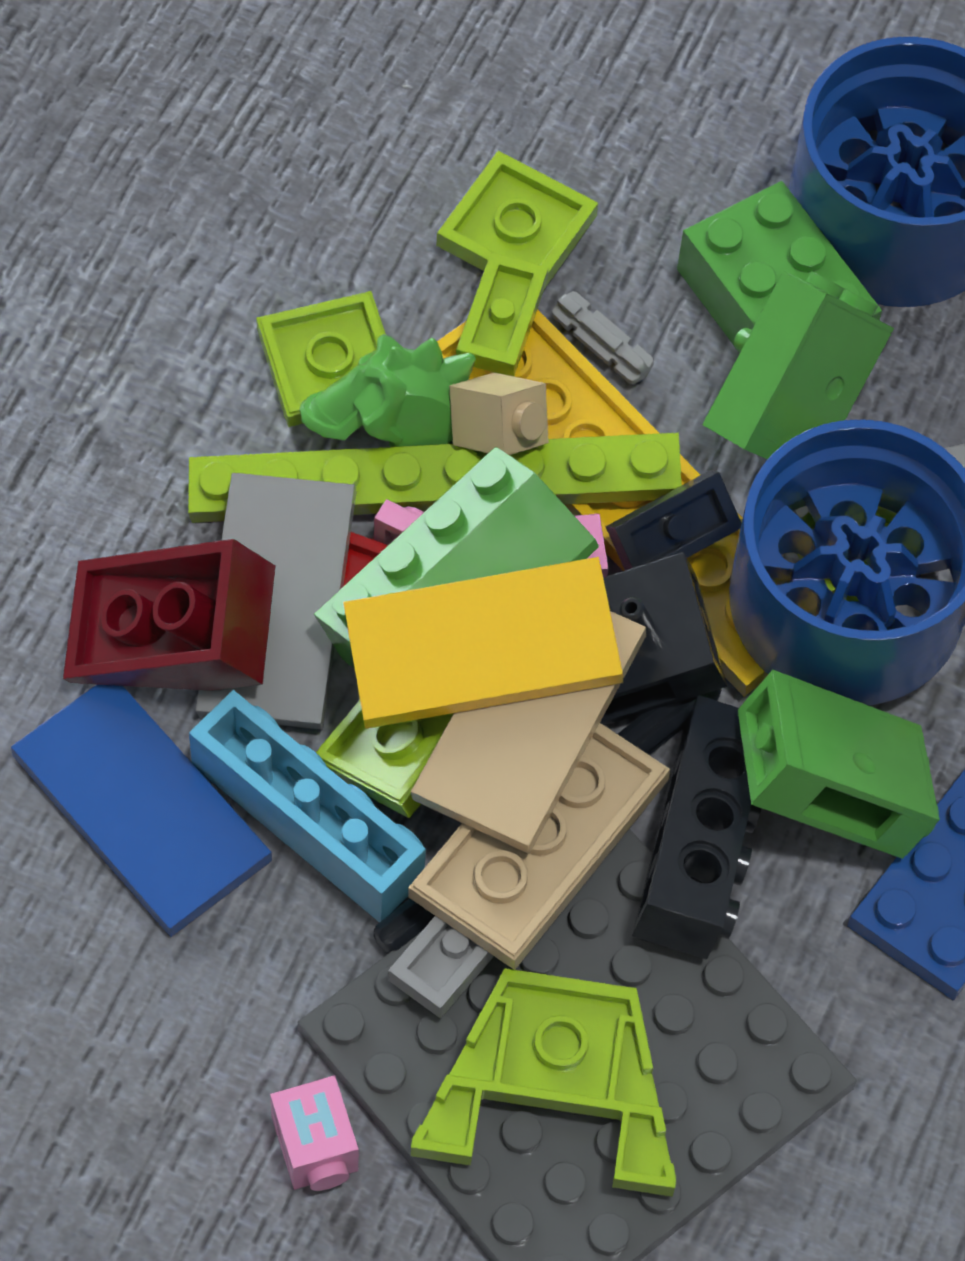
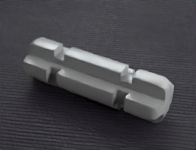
[552,291,654,385]

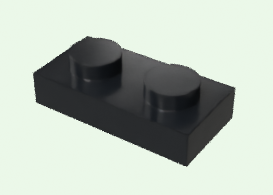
[605,471,742,571]

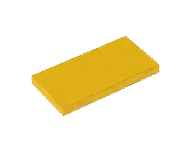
[343,557,623,729]

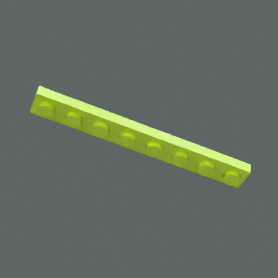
[188,432,682,523]

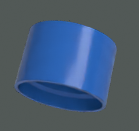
[789,37,965,307]
[729,419,965,705]

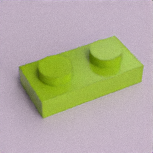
[456,252,549,376]

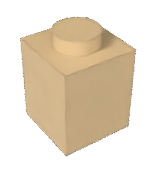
[449,373,549,455]

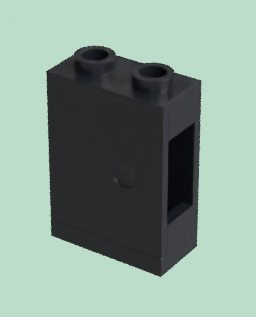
[600,552,727,726]

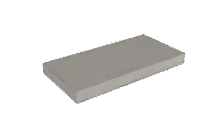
[196,473,357,730]

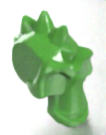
[300,334,476,447]

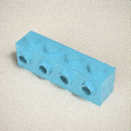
[189,690,426,923]

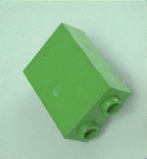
[702,270,894,460]
[738,669,940,859]

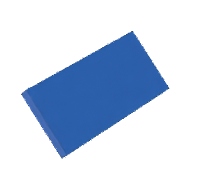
[11,685,272,937]

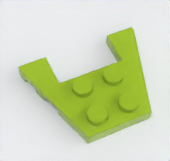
[411,968,676,1197]

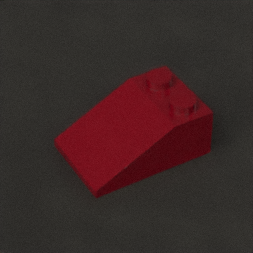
[63,539,276,691]

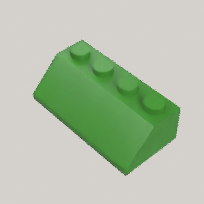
[314,447,599,669]

